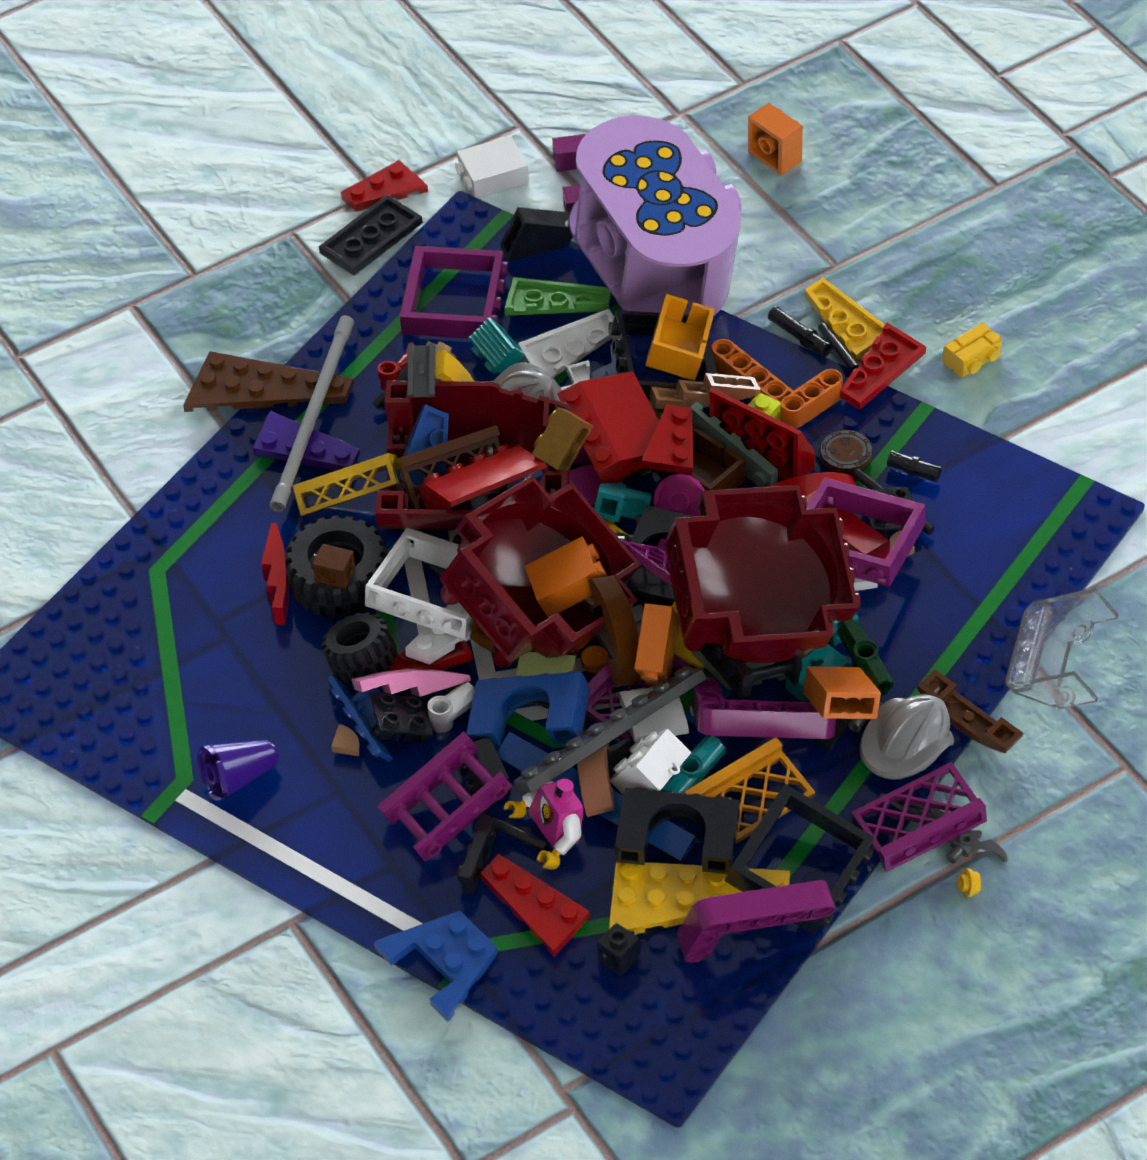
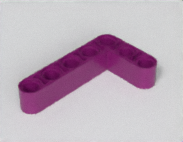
[692,676,836,739]
[677,880,836,963]

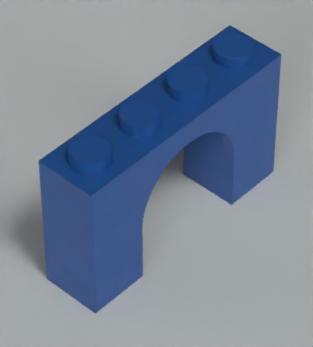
[466,671,590,749]

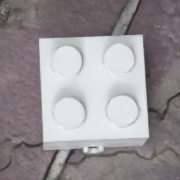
[609,728,691,795]

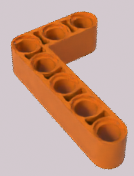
[712,339,843,429]

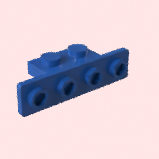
[328,674,393,762]

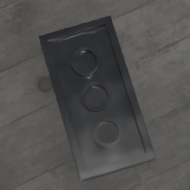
[319,194,423,275]

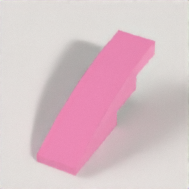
[352,669,471,697]

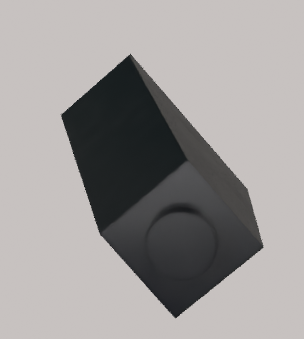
[500,207,573,261]

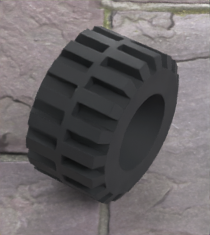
[321,612,397,684]

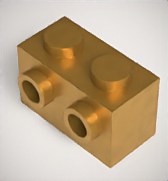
[532,407,593,472]

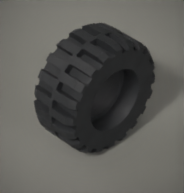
[285,516,388,618]

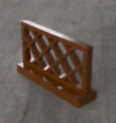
[393,425,509,510]

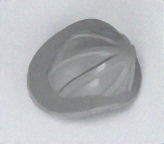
[493,363,562,402]
[860,694,954,780]

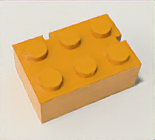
[645,294,715,381]

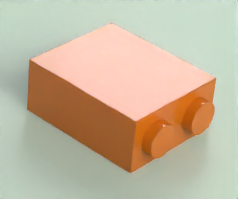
[524,536,607,618]
[634,603,679,686]
[803,666,881,719]

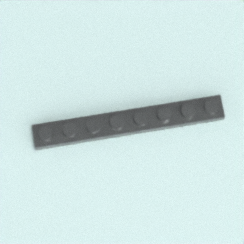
[514,666,706,793]

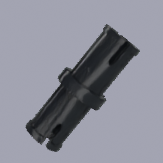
[887,450,942,483]

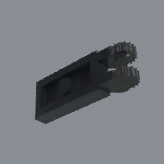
[457,815,497,895]

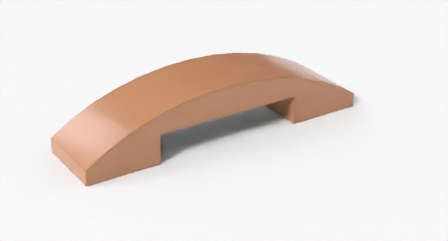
[577,730,615,817]

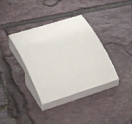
[620,687,689,742]

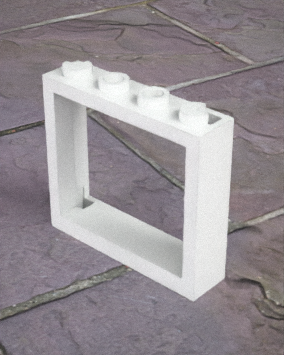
[365,528,473,640]

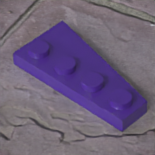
[253,411,360,471]

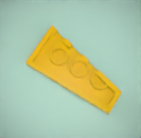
[805,278,885,362]

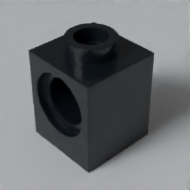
[597,923,640,977]

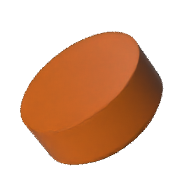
[581,645,609,673]

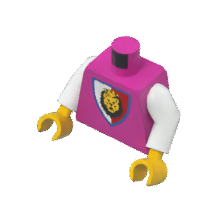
[504,779,584,869]

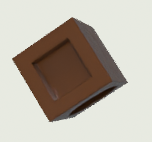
[311,544,355,589]

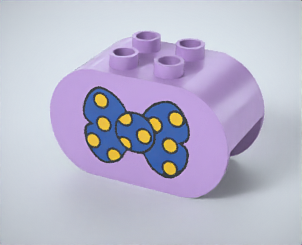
[569,115,741,315]

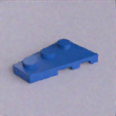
[397,404,449,486]

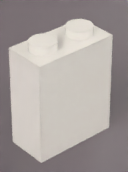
[455,136,529,199]

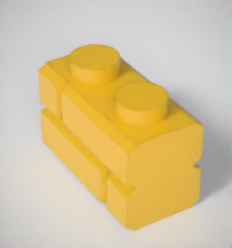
[942,322,1002,378]

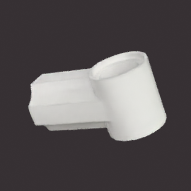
[428,682,475,733]

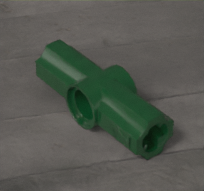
[837,619,894,696]

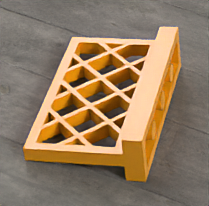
[684,737,816,844]

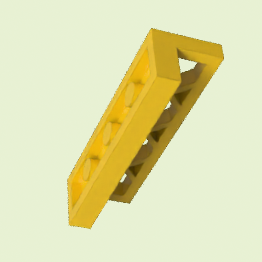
[293,453,399,516]

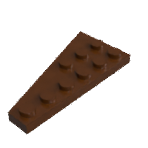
[183,351,354,412]

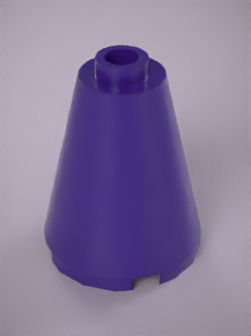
[197,740,279,800]

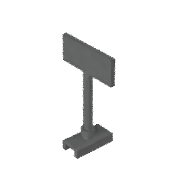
[408,343,435,398]

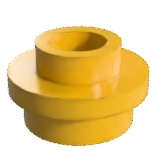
[957,868,981,898]

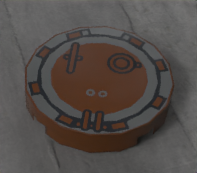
[820,430,872,474]

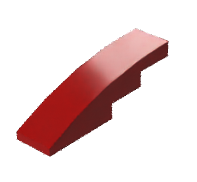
[261,523,289,625]

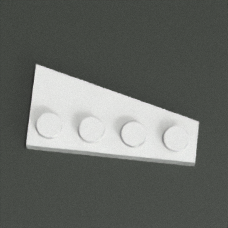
[518,309,614,378]
[405,603,471,664]

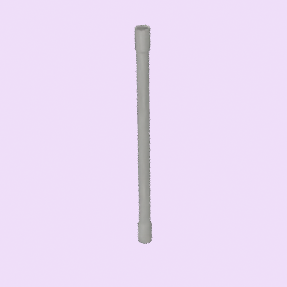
[269,316,354,512]

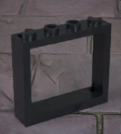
[608,310,717,403]
[724,784,875,936]

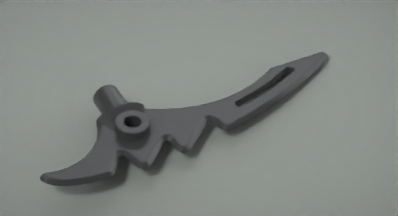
[880,793,1008,864]

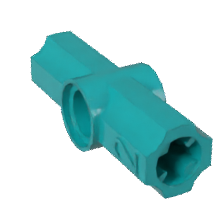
[660,736,726,794]

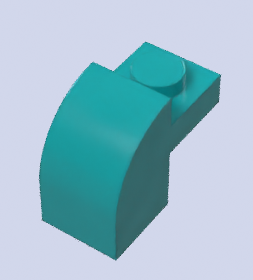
[594,483,652,522]

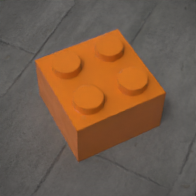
[748,103,803,175]

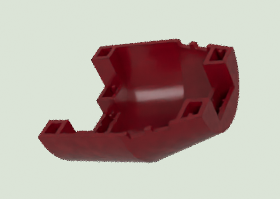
[375,381,571,530]

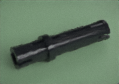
[768,306,832,357]

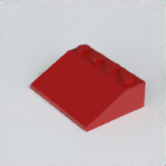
[557,371,659,484]
[709,388,815,481]
[417,444,547,510]

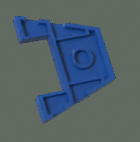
[374,911,498,1022]

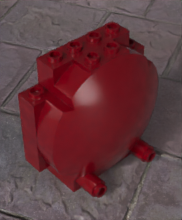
[439,475,641,668]
[664,485,860,663]

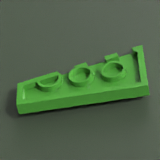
[505,277,612,316]

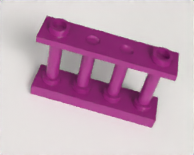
[377,732,512,862]

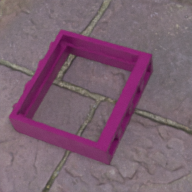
[400,246,508,339]
[806,477,926,587]

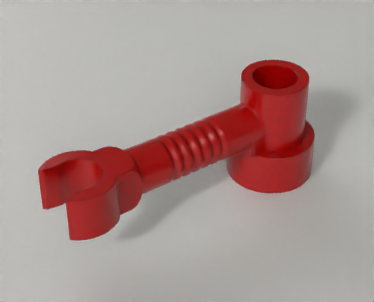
[377,342,414,391]

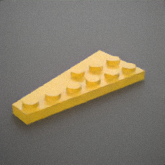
[609,862,790,934]

